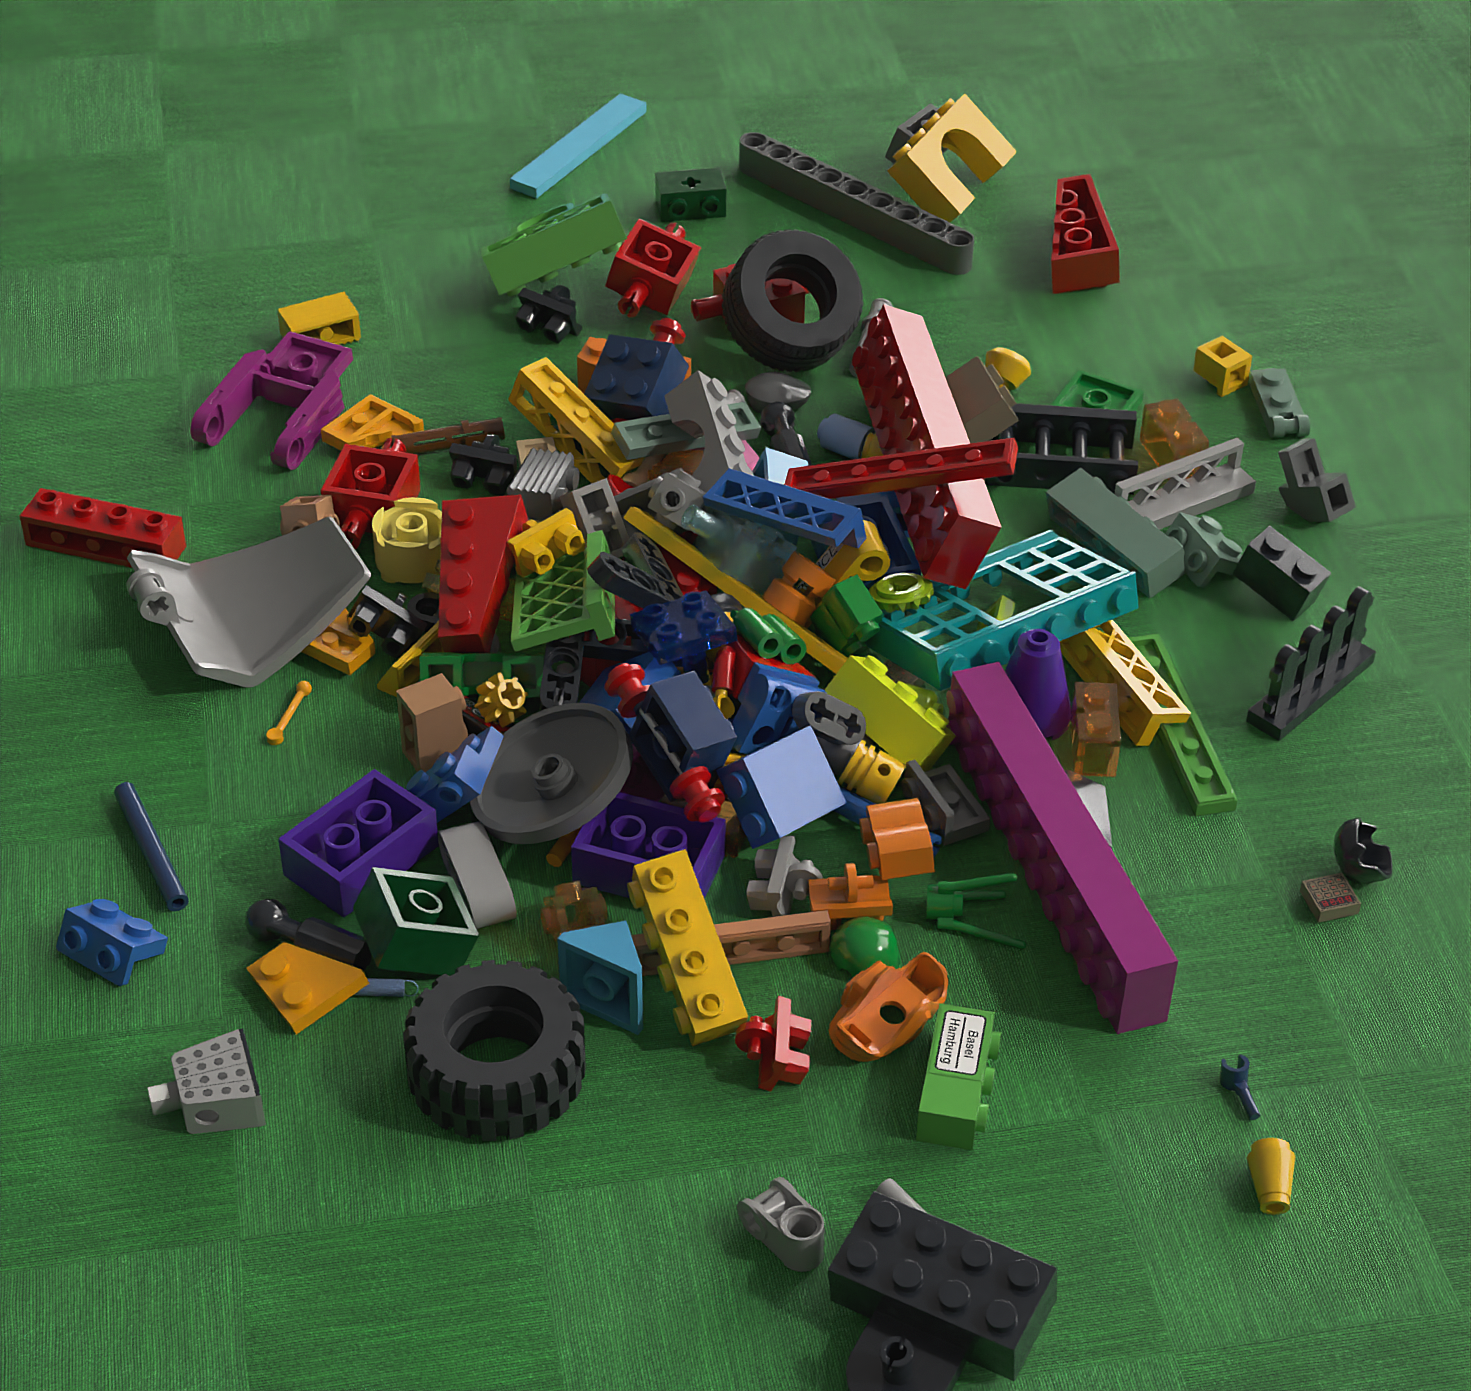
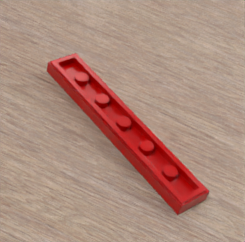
[784,438,1018,499]

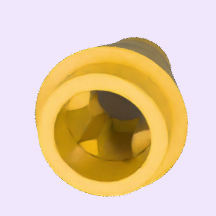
[1247,1138,1295,1215]

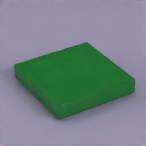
[1050,369,1144,411]

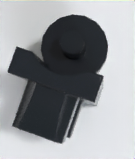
[515,285,583,344]
[449,433,518,496]
[348,585,428,659]

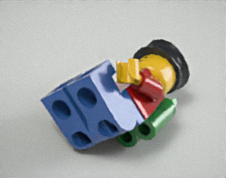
[684,593,826,754]

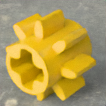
[475,672,528,728]

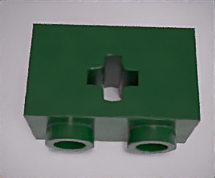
[655,167,727,222]

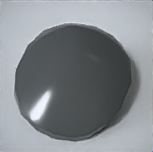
[745,371,811,414]

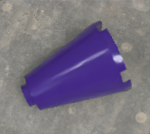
[1005,629,1072,741]

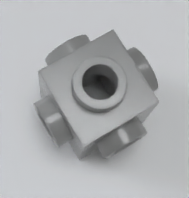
[647,470,709,531]

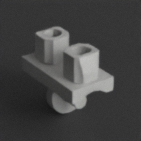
[746,836,823,917]

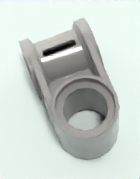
[737,1176,824,1272]

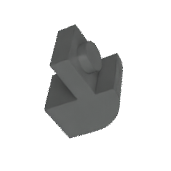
[1278,438,1356,522]

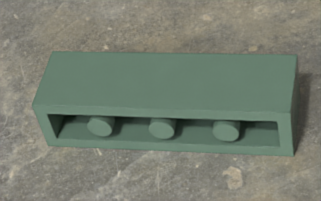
[1046,468,1185,599]

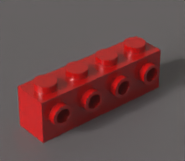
[20,488,186,568]

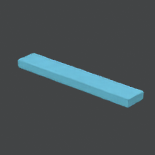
[510,93,646,198]

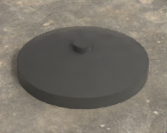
[470,703,633,844]

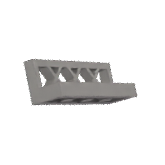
[1115,438,1256,530]

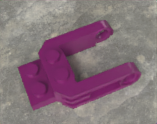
[190,331,353,470]

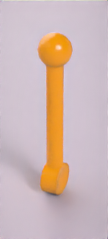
[266,681,312,745]

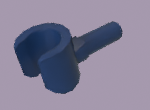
[1220,1055,1261,1120]

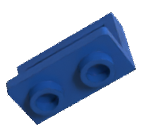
[56,899,168,986]

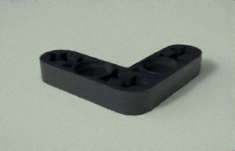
[587,532,687,621]
[539,617,668,711]

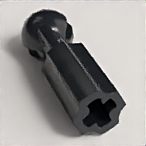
[760,401,812,466]
[245,899,372,972]

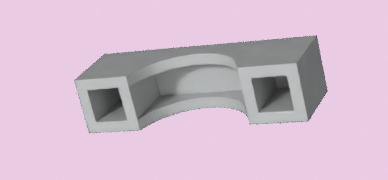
[665,370,753,522]

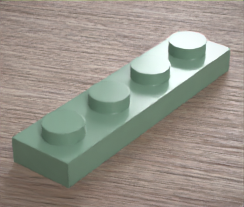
[611,402,761,460]

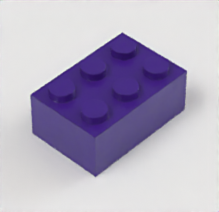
[278,769,439,918]
[571,792,726,899]

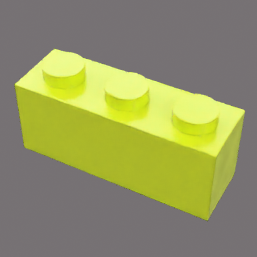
[825,655,956,772]

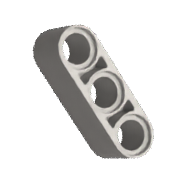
[438,821,517,929]

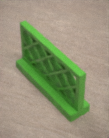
[511,530,615,652]

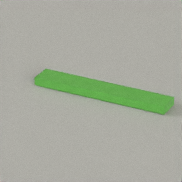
[1122,634,1238,816]

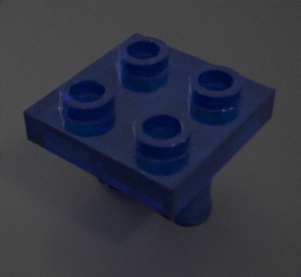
[630,590,738,684]

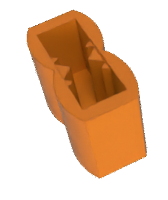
[859,798,935,880]

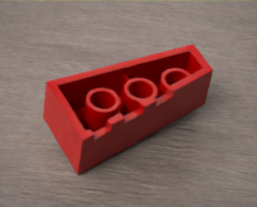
[438,494,529,652]

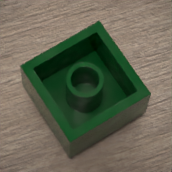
[353,867,479,976]

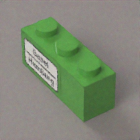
[916,1003,1001,1150]

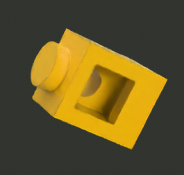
[1193,335,1252,397]

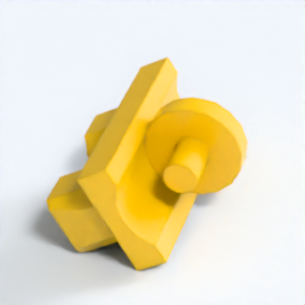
[507,508,586,578]

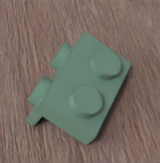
[1165,512,1242,588]

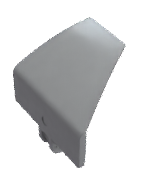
[126,516,371,687]

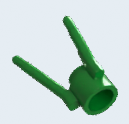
[927,873,1027,949]

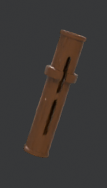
[391,417,505,454]

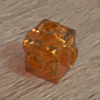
[540,880,608,941]

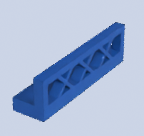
[703,468,867,548]

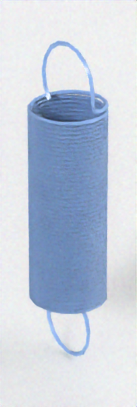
[354,978,418,997]

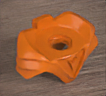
[829,952,948,1062]

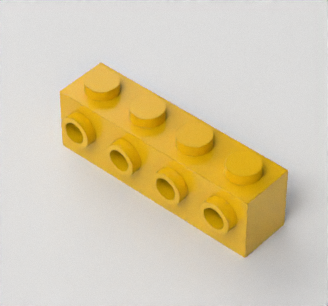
[627,849,748,1046]

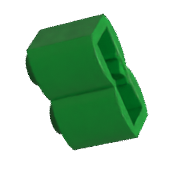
[810,574,884,658]

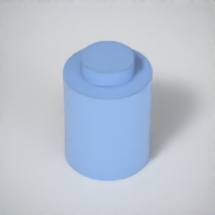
[817,413,875,460]

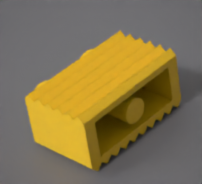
[277,291,361,345]

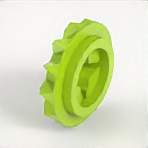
[869,573,934,613]

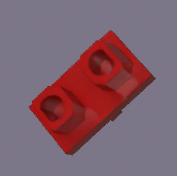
[735,996,811,1092]

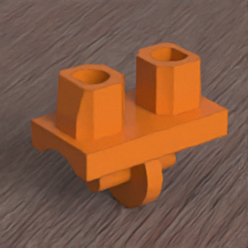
[808,863,893,930]

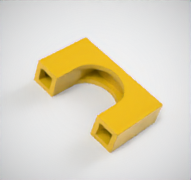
[887,94,1017,222]

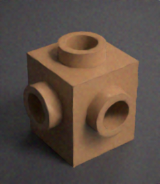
[280,495,340,536]

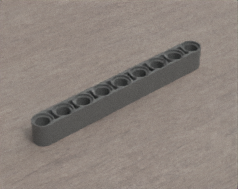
[739,132,975,275]

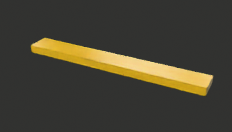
[623,507,848,674]

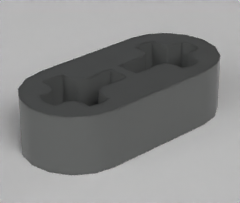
[792,691,866,745]

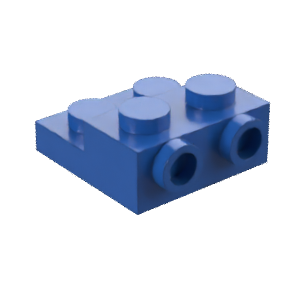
[406,726,504,823]

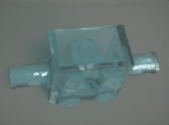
[681,504,802,594]

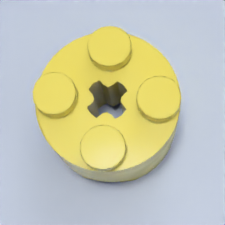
[372,498,442,585]

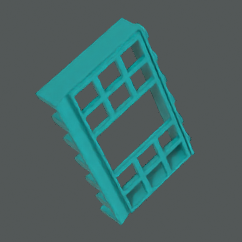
[866,530,1139,691]

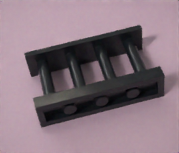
[985,403,1138,495]

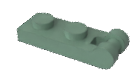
[1248,368,1310,438]

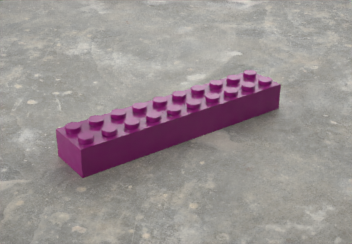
[946,662,1178,1034]

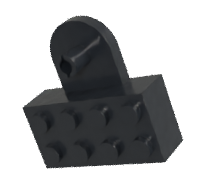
[828,1191,1057,1391]

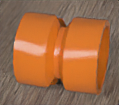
[762,551,836,626]

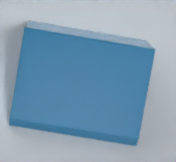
[558,921,643,1035]

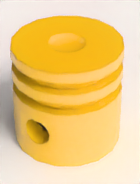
[837,739,906,804]

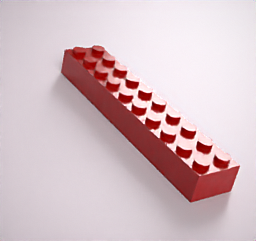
[852,304,1001,589]

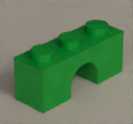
[419,652,545,697]

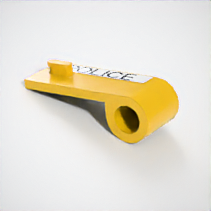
[797,520,890,629]

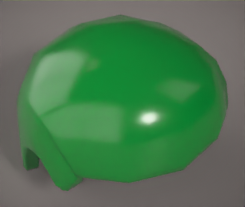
[830,916,901,978]

